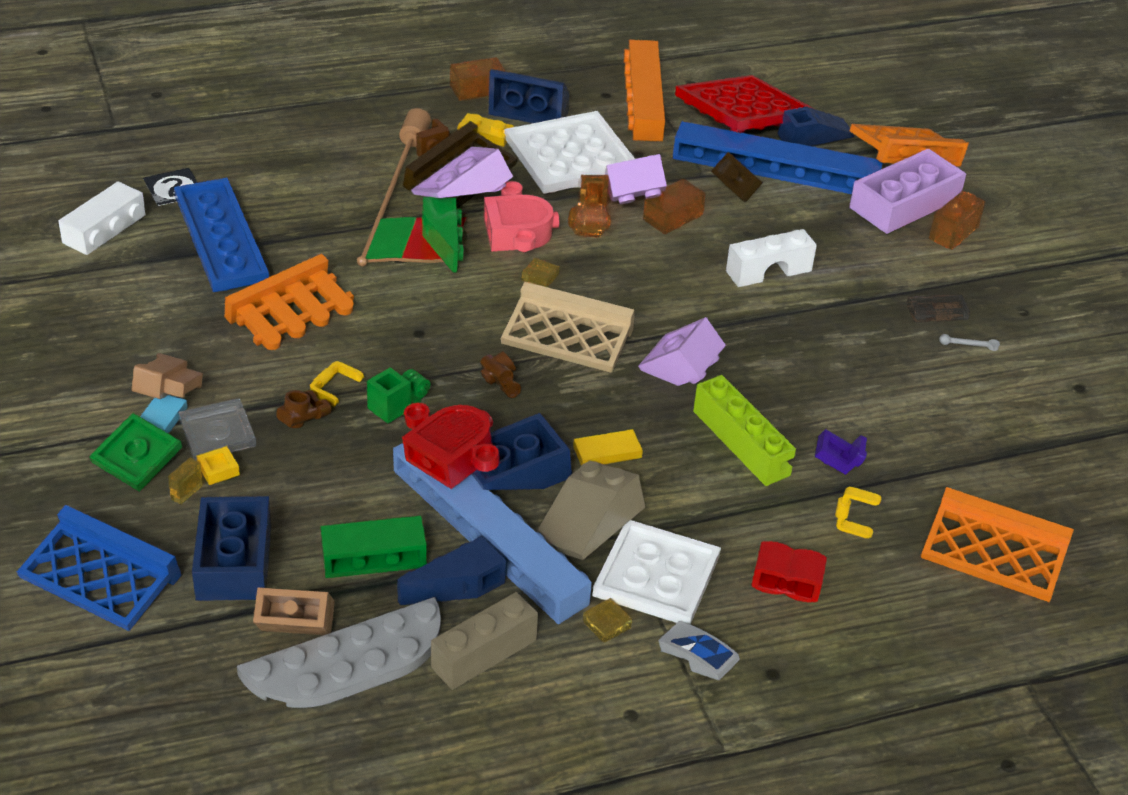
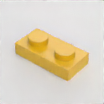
[457,113,514,147]

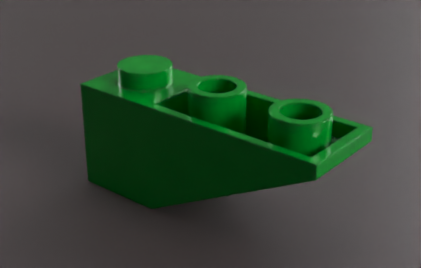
[422,197,463,273]

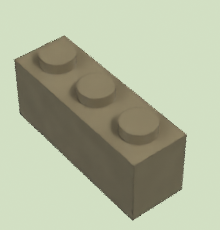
[431,592,538,690]

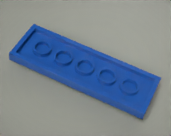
[174,178,269,292]

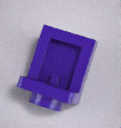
[815,429,867,475]

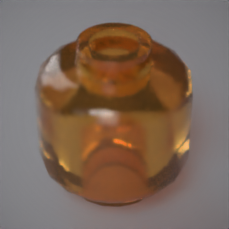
[568,201,611,238]

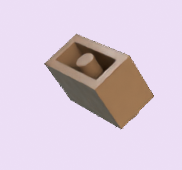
[253,588,335,635]

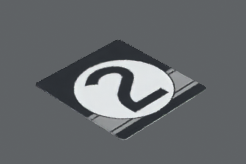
[143,168,198,206]

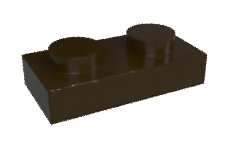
[711,152,763,203]

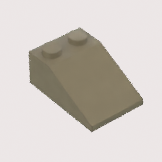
[536,460,646,560]

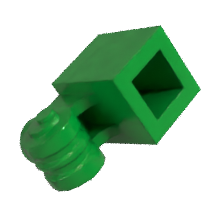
[367,367,431,424]

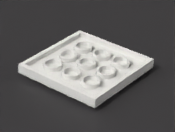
[504,111,635,194]

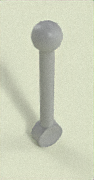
[939,334,1000,351]

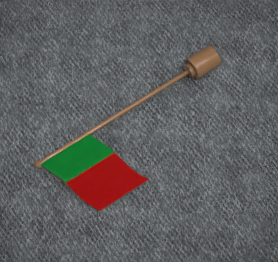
[357,108,466,267]

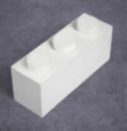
[58,182,145,255]

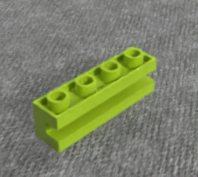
[693,375,796,486]

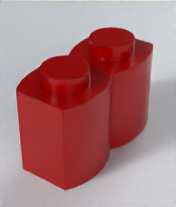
[751,541,827,603]

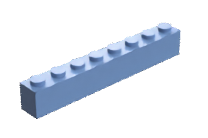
[393,443,592,624]

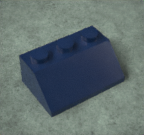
[488,69,570,123]

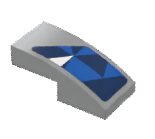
[658,621,740,680]

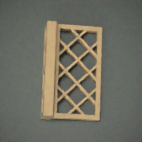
[501,282,634,373]

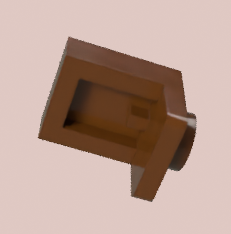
[416,118,451,157]

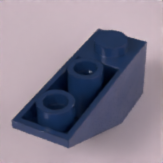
[777,107,855,146]
[397,536,506,605]

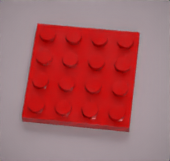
[675,75,814,133]

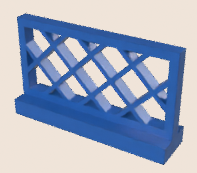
[17,505,181,631]

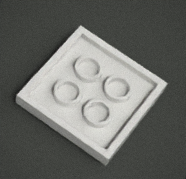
[592,520,721,625]

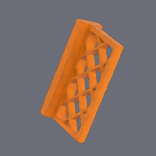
[849,124,969,167]
[921,487,1074,602]

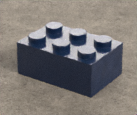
[192,496,271,601]

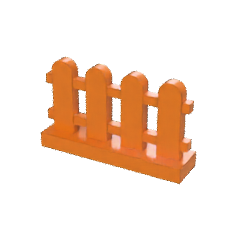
[224,254,354,350]

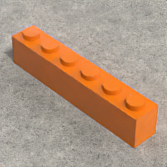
[623,40,665,142]

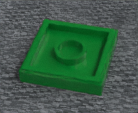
[89,413,182,492]

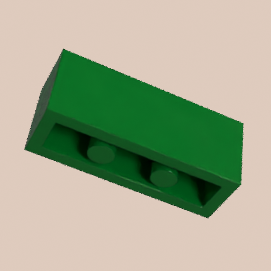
[320,516,427,579]

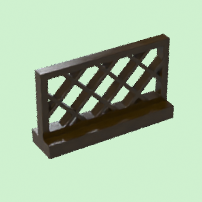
[403,121,518,209]

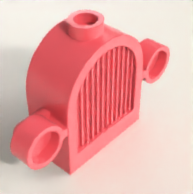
[484,181,559,252]

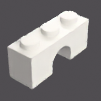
[726,229,817,287]

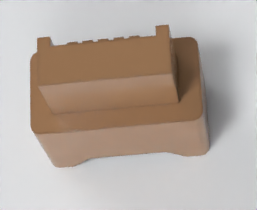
[132,353,203,399]

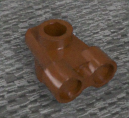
[480,351,521,398]
[276,390,331,428]

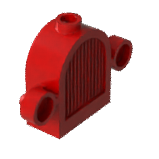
[402,403,500,489]

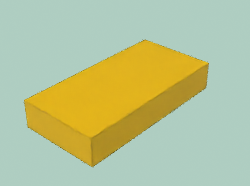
[573,429,643,465]

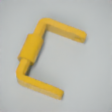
[310,361,364,406]
[835,487,881,538]

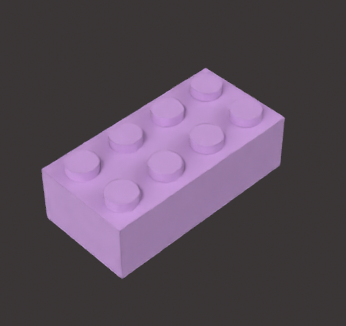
[849,149,966,234]

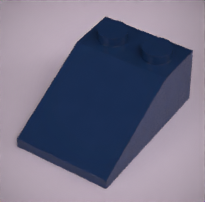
[472,413,572,490]

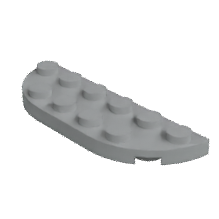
[237,597,441,708]

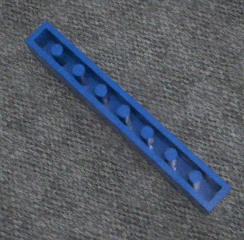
[673,121,883,194]

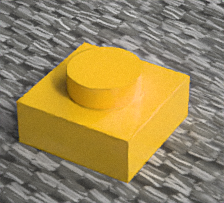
[196,446,240,485]

